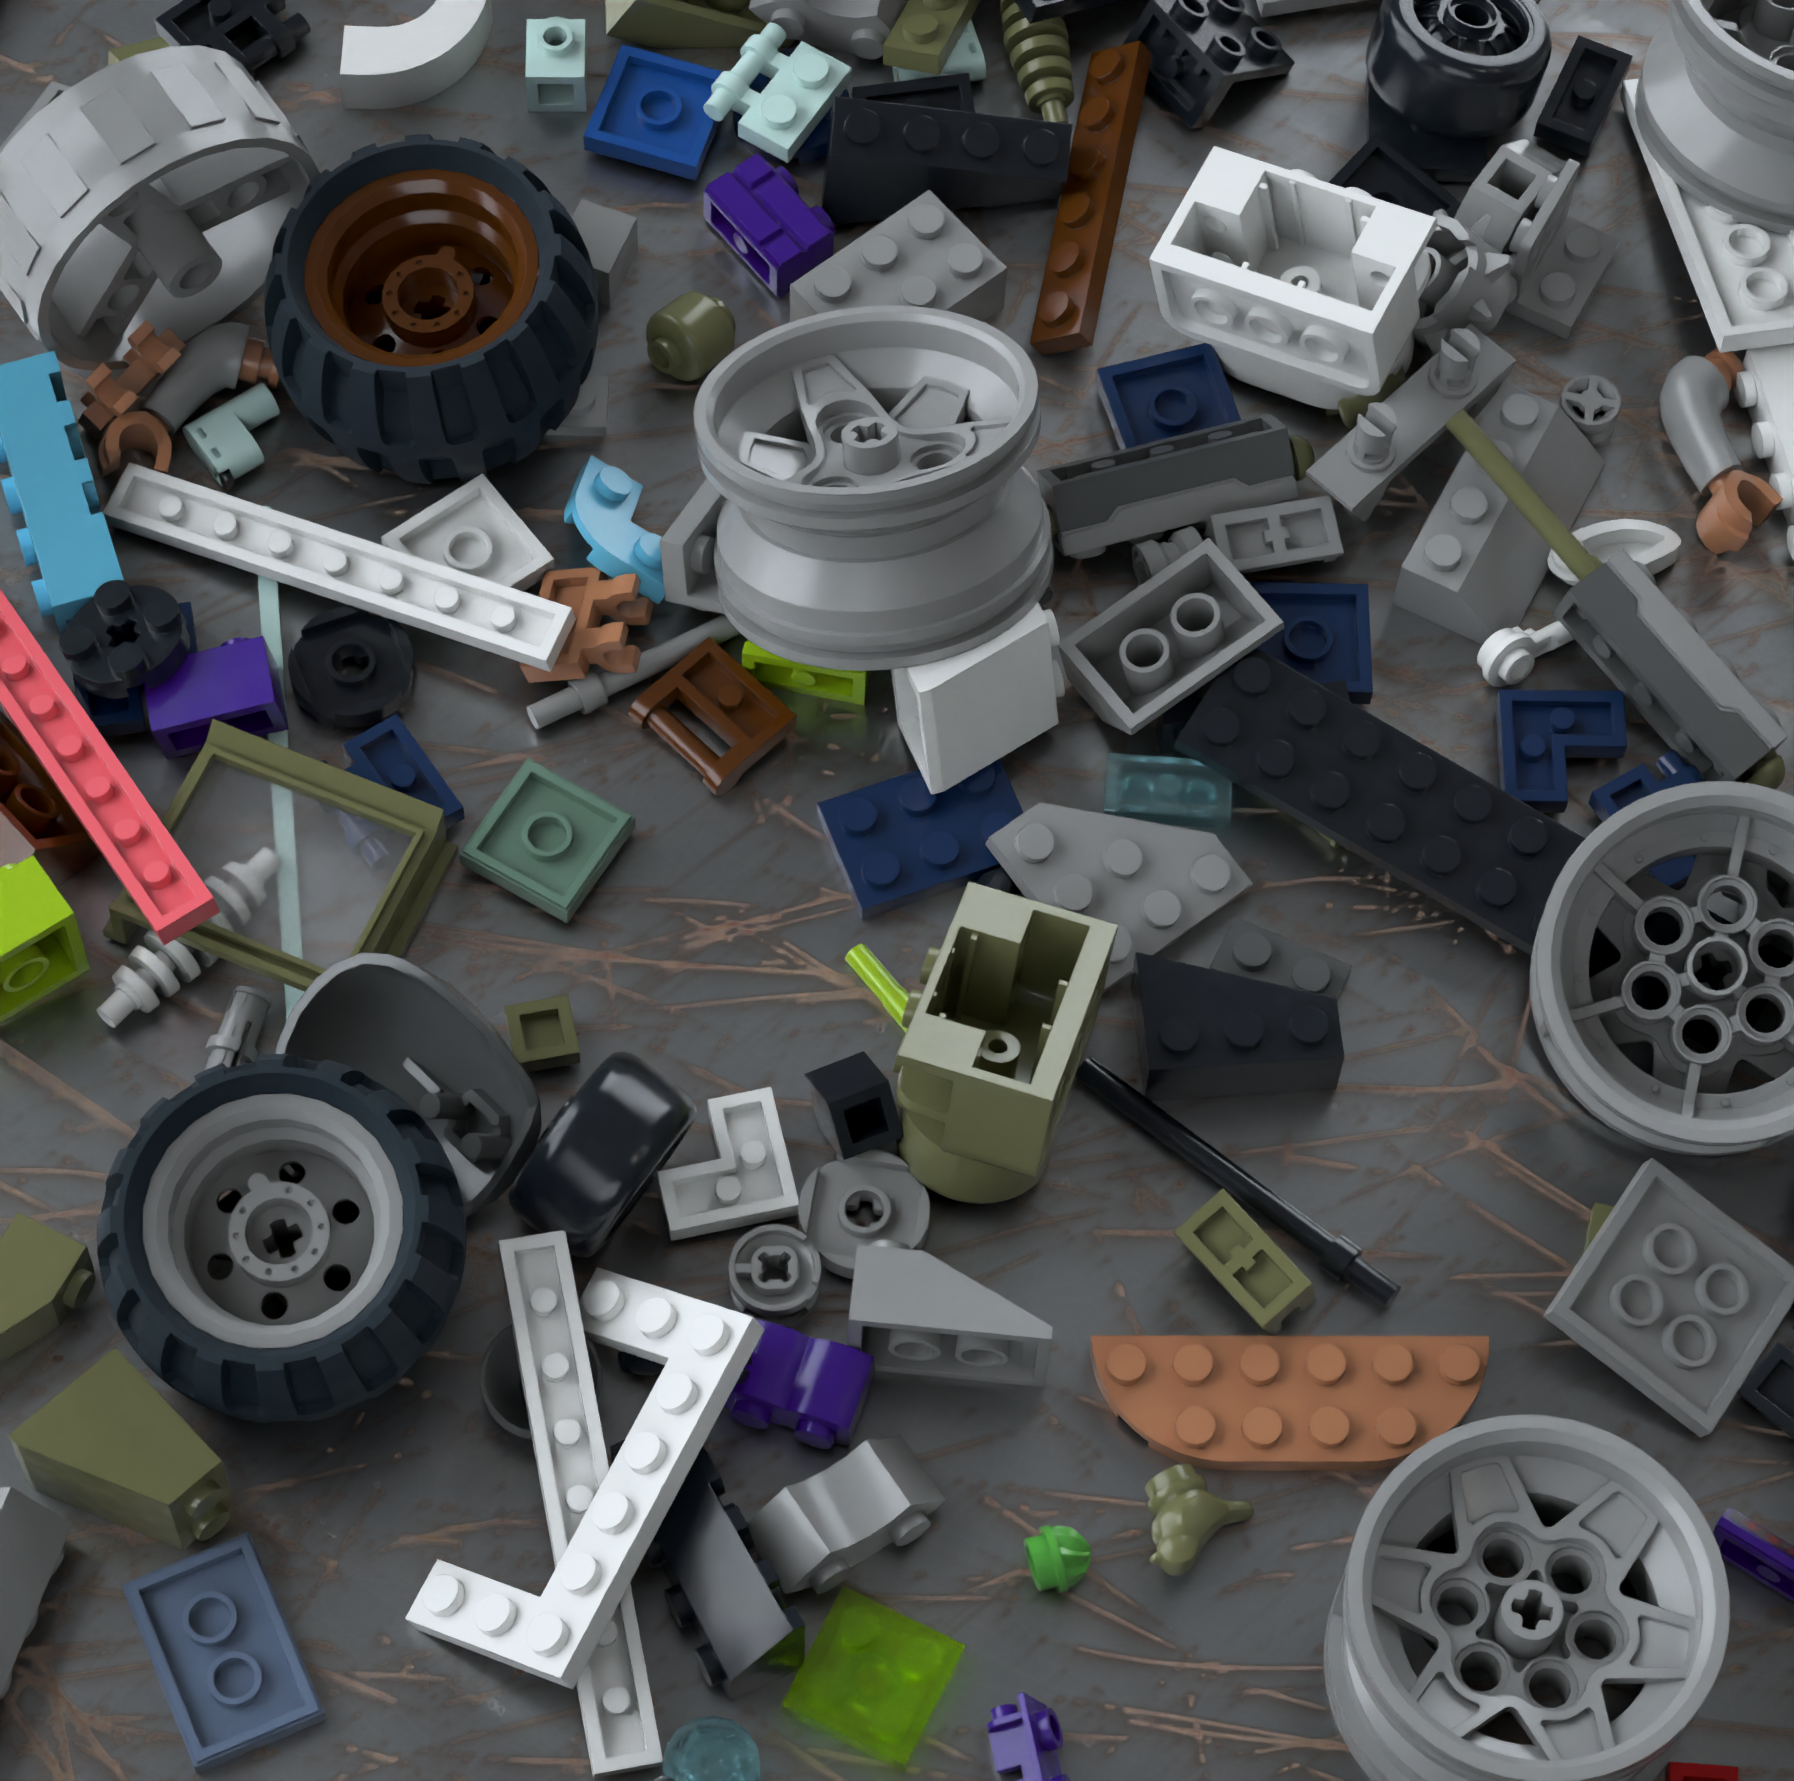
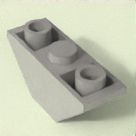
[1454,139,1567,256]

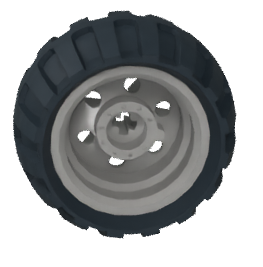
[97,1054,467,1423]

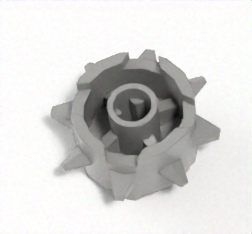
[1412,209,1517,356]

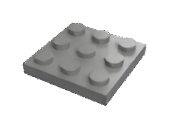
[1543,1158,1794,1438]

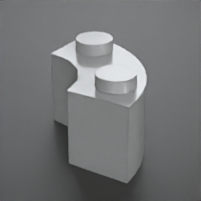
[749,0,908,59]
[747,1435,946,1594]

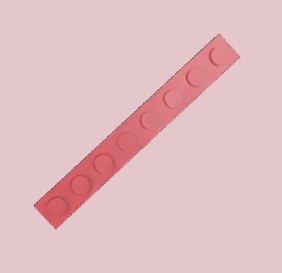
[0,589,220,946]

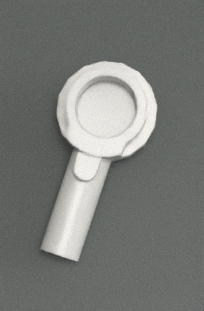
[1477,620,1574,687]

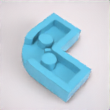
[564,455,665,604]

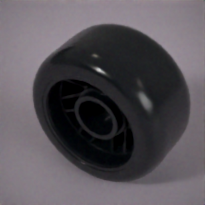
[1366,0,1552,138]
[508,1051,697,1258]

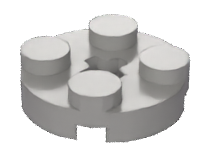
[798,1149,930,1279]

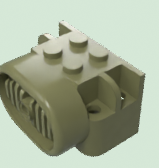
[893,881,1118,1204]

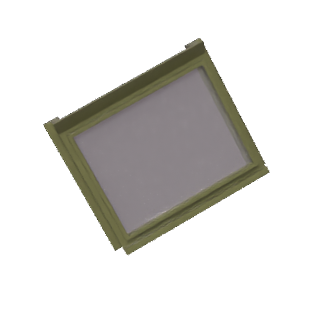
[103,719,459,992]

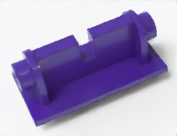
[986,1692,1071,1781]

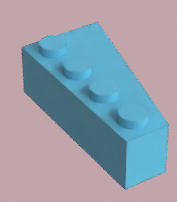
[0,350,124,636]

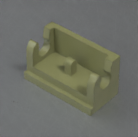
[1174,1188,1316,1334]

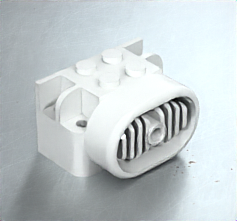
[1149,146,1437,410]

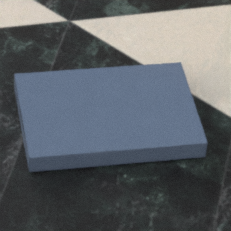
[121,1532,326,1774]

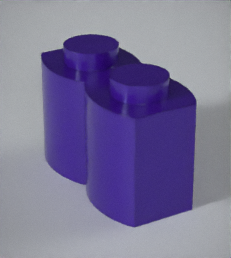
[724,1319,875,1449]

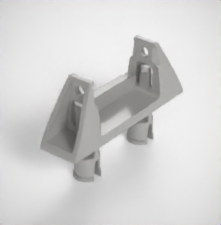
[1306,323,1516,522]

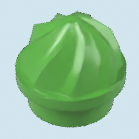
[1024,1525,1091,1593]

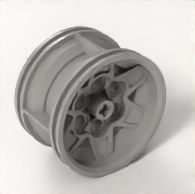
[1530,781,1794,1156]
[1324,1414,1730,1781]

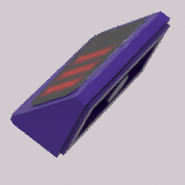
[1712,1508,1794,1603]

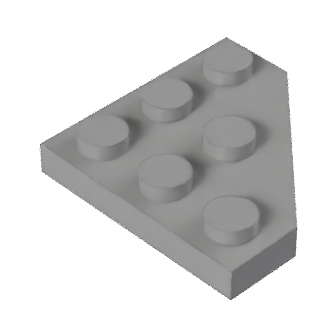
[985,802,1253,993]

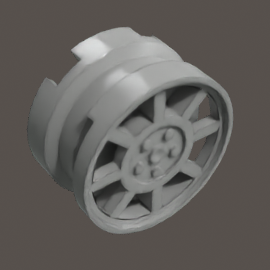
[728,1224,821,1328]

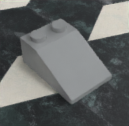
[848,1240,1053,1387]

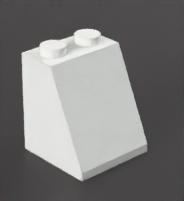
[891,602,1065,795]

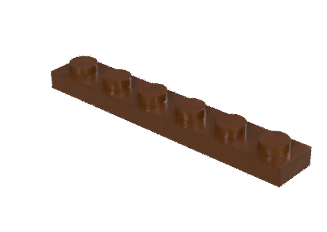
[1030,40,1152,356]

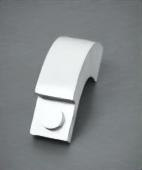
[340,0,493,110]

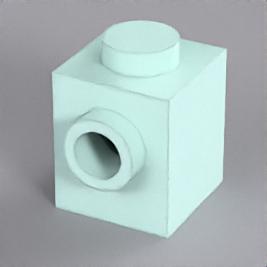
[525,16,587,112]

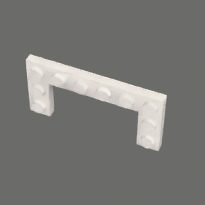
[405,1267,765,1689]

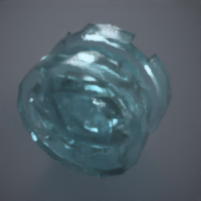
[662,1715,760,1781]

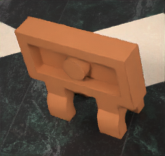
[78,320,186,439]
[520,567,653,683]

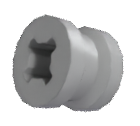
[1559,374,1621,449]

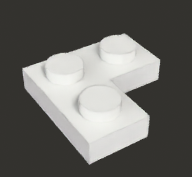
[657,1087,799,1241]

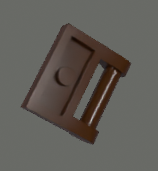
[628,637,797,797]

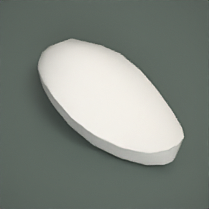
[1547,518,1681,586]

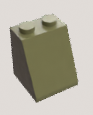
[8,1347,235,1550]

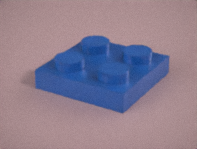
[583,44,723,181]

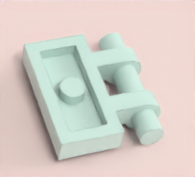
[703,22,852,163]

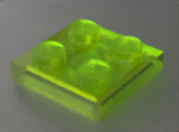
[781,1586,966,1772]

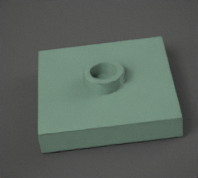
[459,758,636,924]

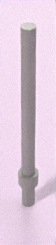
[527,614,741,729]

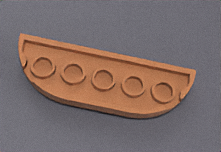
[1090,1335,1489,1471]

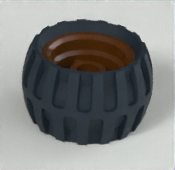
[264,134,598,484]

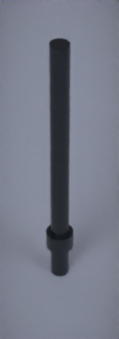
[1076,1056,1401,1308]

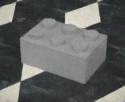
[790,190,1007,322]

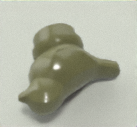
[1145,1463,1254,1577]

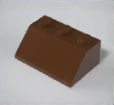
[0,711,102,888]

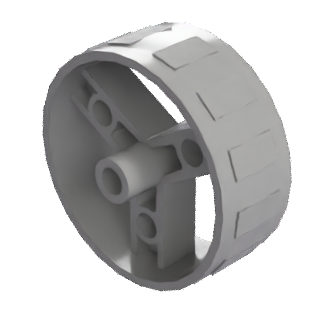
[0,45,320,371]

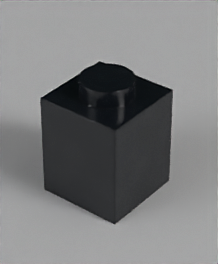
[804,1051,903,1160]

